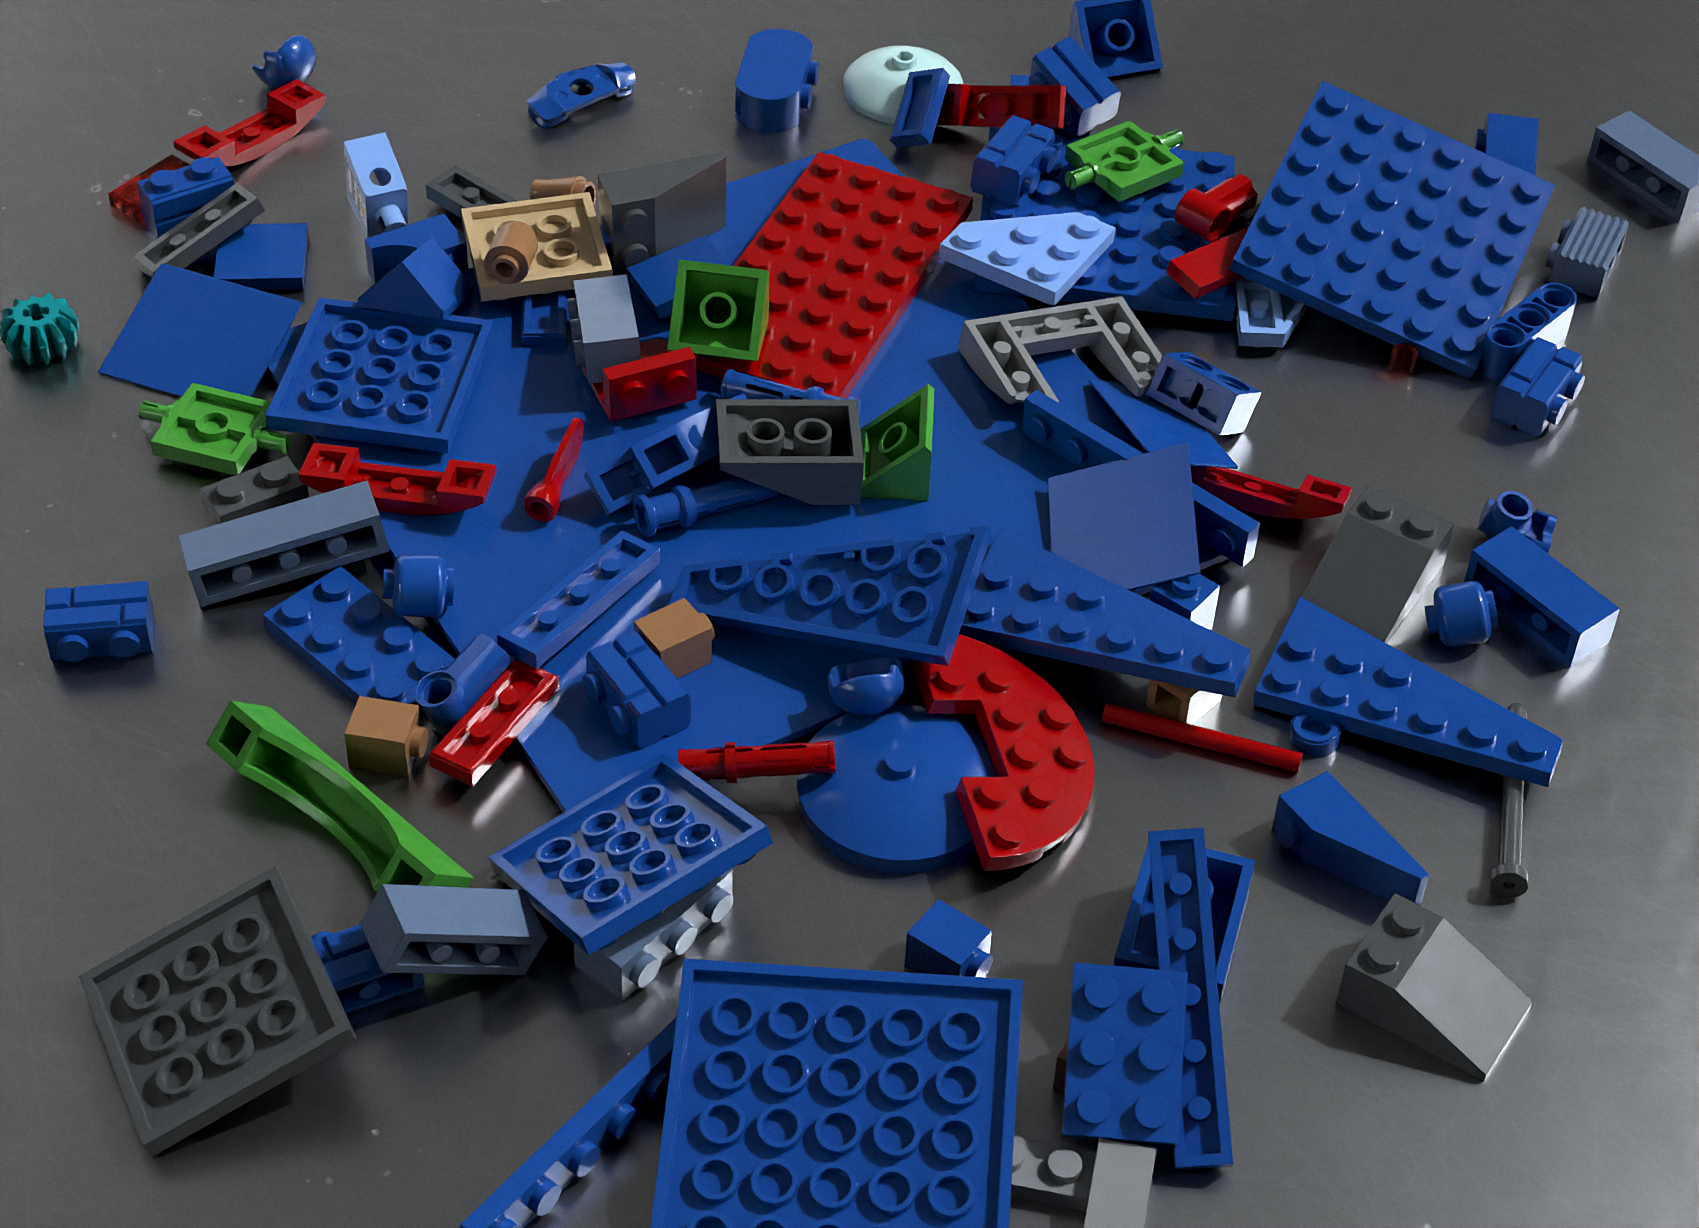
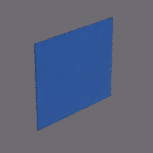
[98,263,303,397]
[1048,442,1200,591]

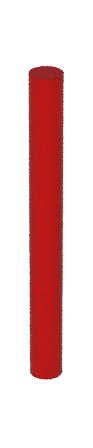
[1102,703,1303,773]

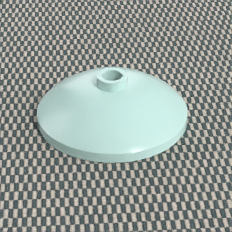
[843,46,963,124]

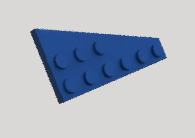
[668,525,991,666]
[959,529,1250,698]
[1253,597,1563,787]

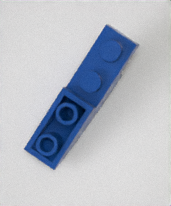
[584,393,747,517]

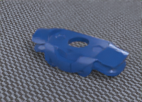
[526,62,636,129]

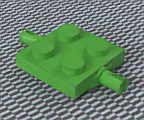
[1064,120,1185,202]
[138,383,291,475]

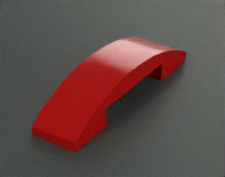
[173,79,326,167]
[936,84,1066,129]
[298,443,497,515]
[1191,466,1352,519]

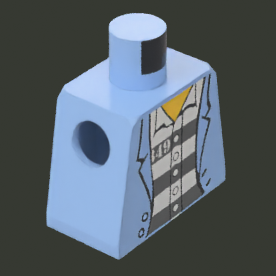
[344,132,408,237]

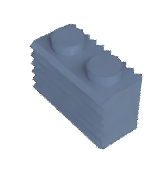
[1545,206,1629,299]

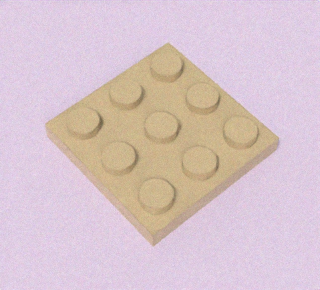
[461,192,613,302]

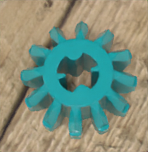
[0,293,79,366]

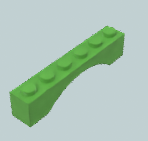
[206,700,474,893]

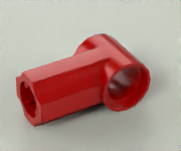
[1174,174,1258,243]

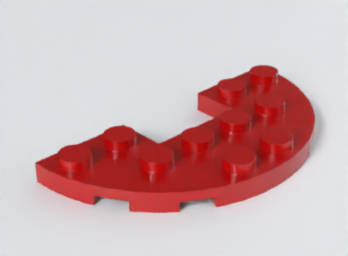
[909,634,1095,871]

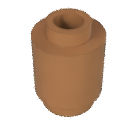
[485,221,538,284]

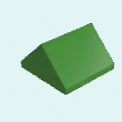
[667,260,769,362]
[860,384,934,501]

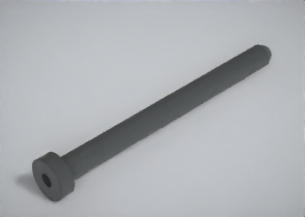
[1490,703,1528,898]

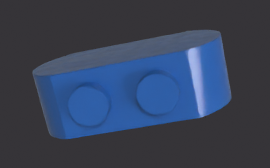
[735,29,819,133]

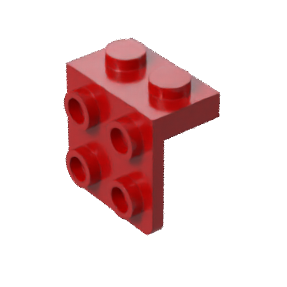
[582,339,697,422]

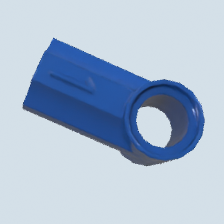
[414,633,512,736]

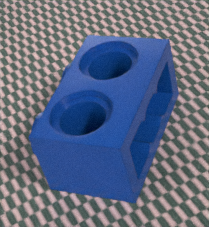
[1146,352,1261,436]

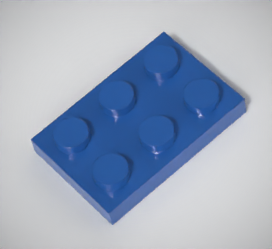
[1061,962,1188,1147]

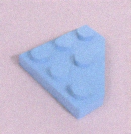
[938,212,1116,307]

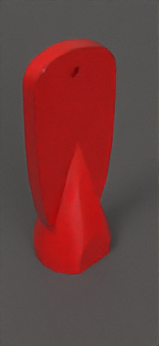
[524,417,584,522]

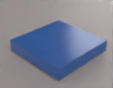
[214,223,309,291]
[627,235,731,319]

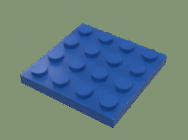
[265,297,494,454]
[488,753,773,955]

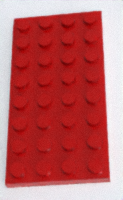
[694,152,973,399]

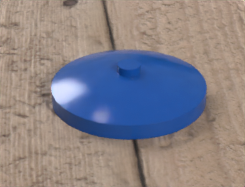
[796,704,998,874]

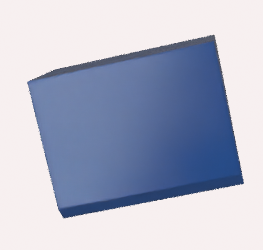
[1069,0,1163,78]
[358,237,473,320]

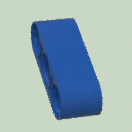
[1478,283,1577,381]

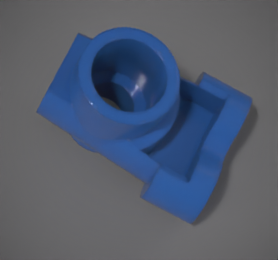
[1477,491,1557,553]

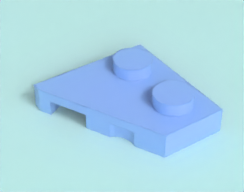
[1235,277,1309,348]

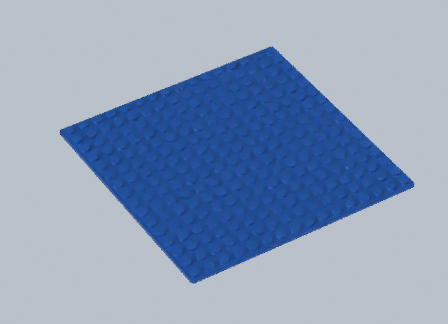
[267,139,1228,813]

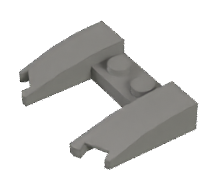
[958,296,1162,405]
[1011,1135,1156,1228]

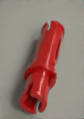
[678,740,836,784]

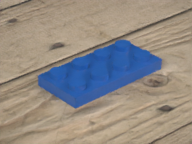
[263,566,455,713]

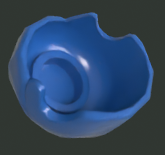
[252,35,316,90]
[827,657,904,716]

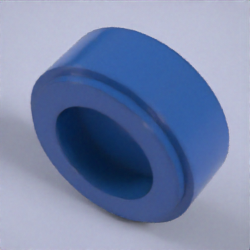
[1289,712,1341,757]

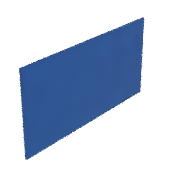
[1088,380,1239,469]

